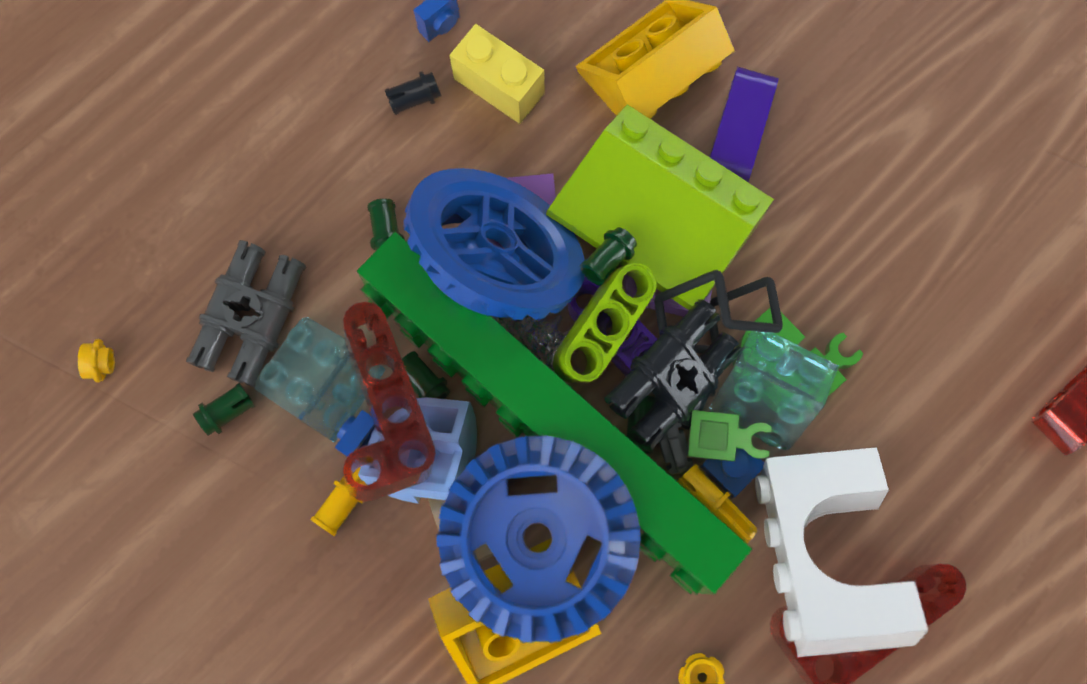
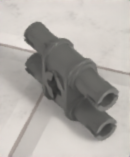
[186,240,306,387]

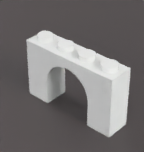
[755,447,928,657]

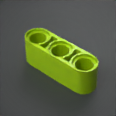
[553,262,657,383]

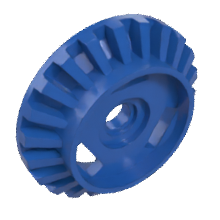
[403,168,585,320]
[436,436,640,643]

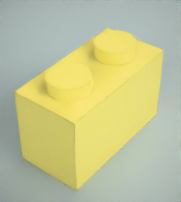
[449,23,545,124]

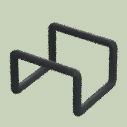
[654,270,783,354]

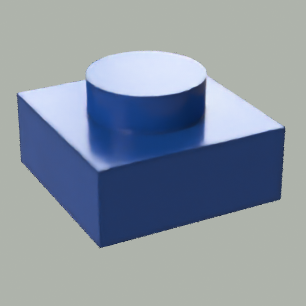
[413,0,460,42]
[334,410,378,461]
[700,448,764,499]

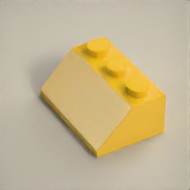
[575,0,735,119]
[428,538,602,684]

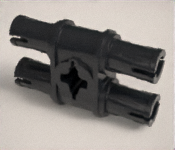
[604,299,743,451]

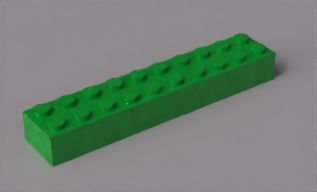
[356,232,753,595]

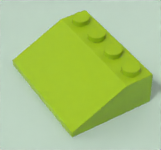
[546,104,774,310]

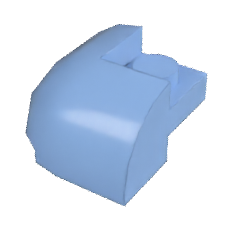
[358,397,477,504]

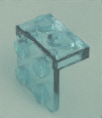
[254,317,386,443]
[709,331,839,450]

